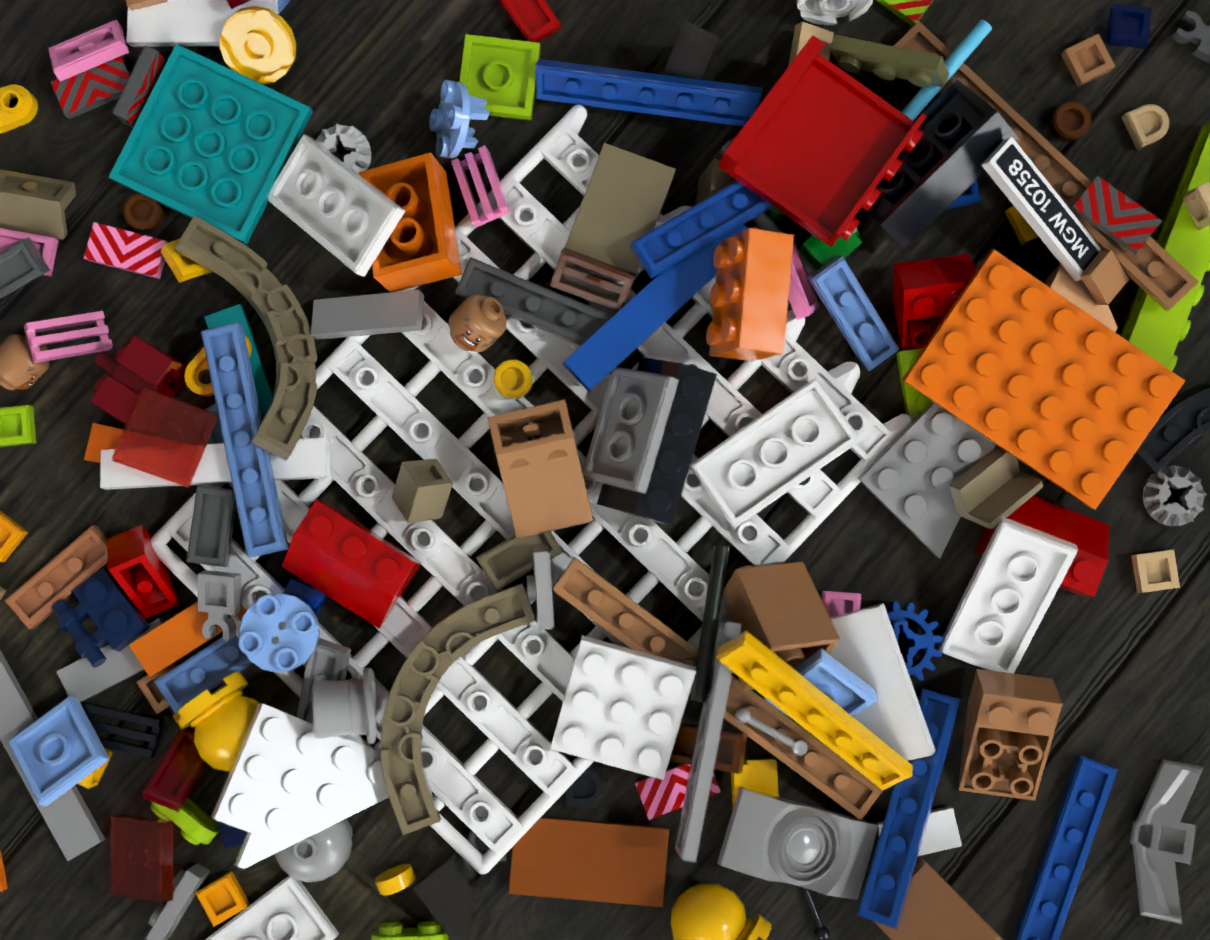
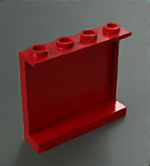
[718,35,927,248]

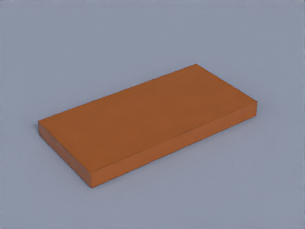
[509,814,669,907]

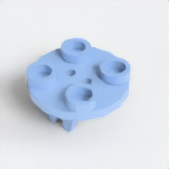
[429,80,490,159]
[239,593,320,673]

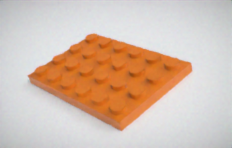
[902,250,1185,510]

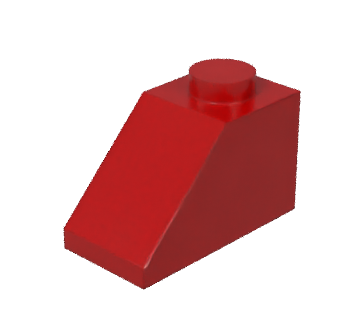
[107,525,181,619]

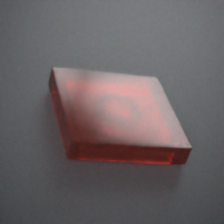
[112,386,218,488]
[111,815,173,903]

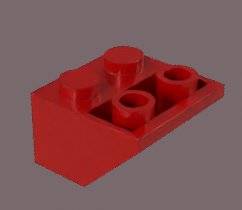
[892,253,977,351]

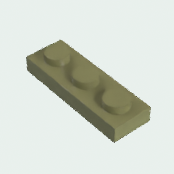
[830,35,949,88]

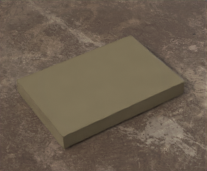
[565,143,676,278]

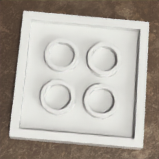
[550,635,696,780]

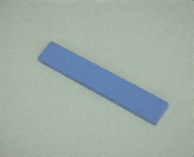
[201,322,289,558]

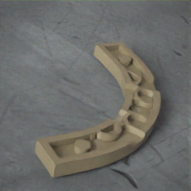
[175,215,317,461]
[381,583,536,835]

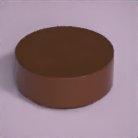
[1050,101,1091,142]
[124,192,165,232]

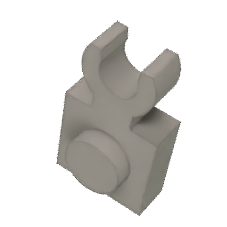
[198,570,241,641]

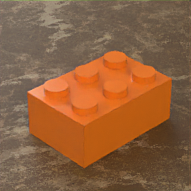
[359,152,462,292]
[706,228,794,362]

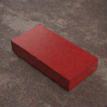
[499,0,561,43]

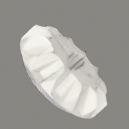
[315,123,371,174]

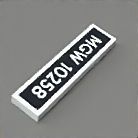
[981,137,1102,282]

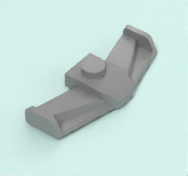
[1130,759,1204,924]

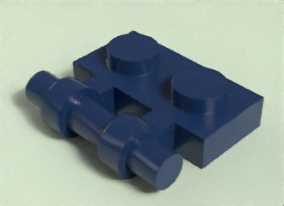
[52,567,150,668]

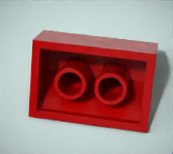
[974,495,1110,597]
[282,500,422,629]

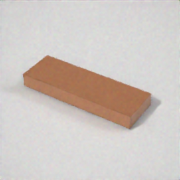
[4,525,108,629]

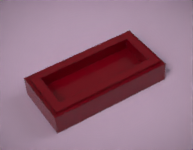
[143,728,207,813]

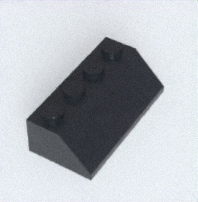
[867,79,1019,249]
[597,357,717,526]

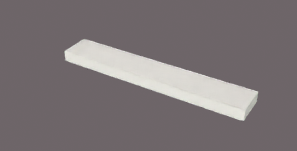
[100,438,330,490]

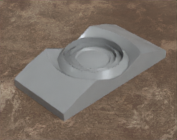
[717,787,878,900]

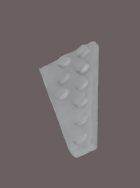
[858,401,996,558]

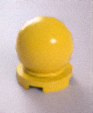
[173,671,260,772]
[671,883,772,940]

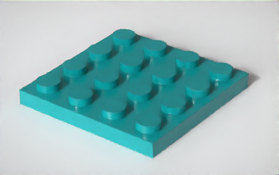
[109,44,313,245]

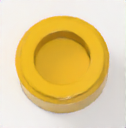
[493,360,533,399]
[374,863,416,895]

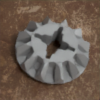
[1143,465,1207,526]

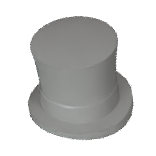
[312,668,377,744]

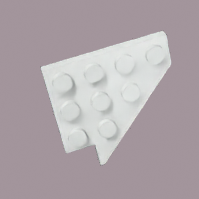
[211,703,389,868]

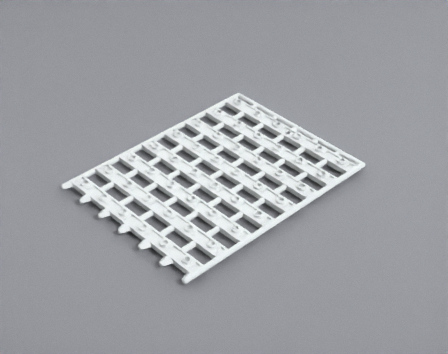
[151,105,914,874]

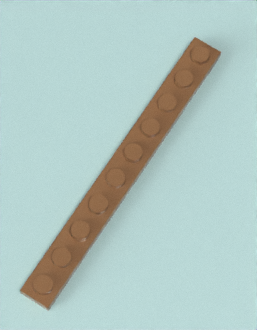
[894,21,1199,312]
[552,557,883,820]

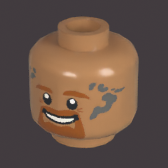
[449,294,506,352]
[0,334,49,390]

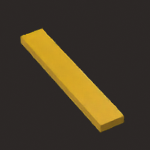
[716,631,913,790]

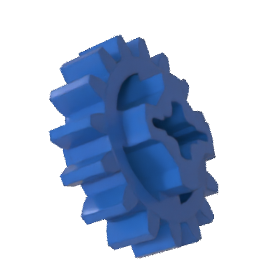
[886,601,943,681]

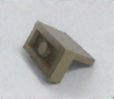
[0,170,76,240]
[949,446,1043,529]

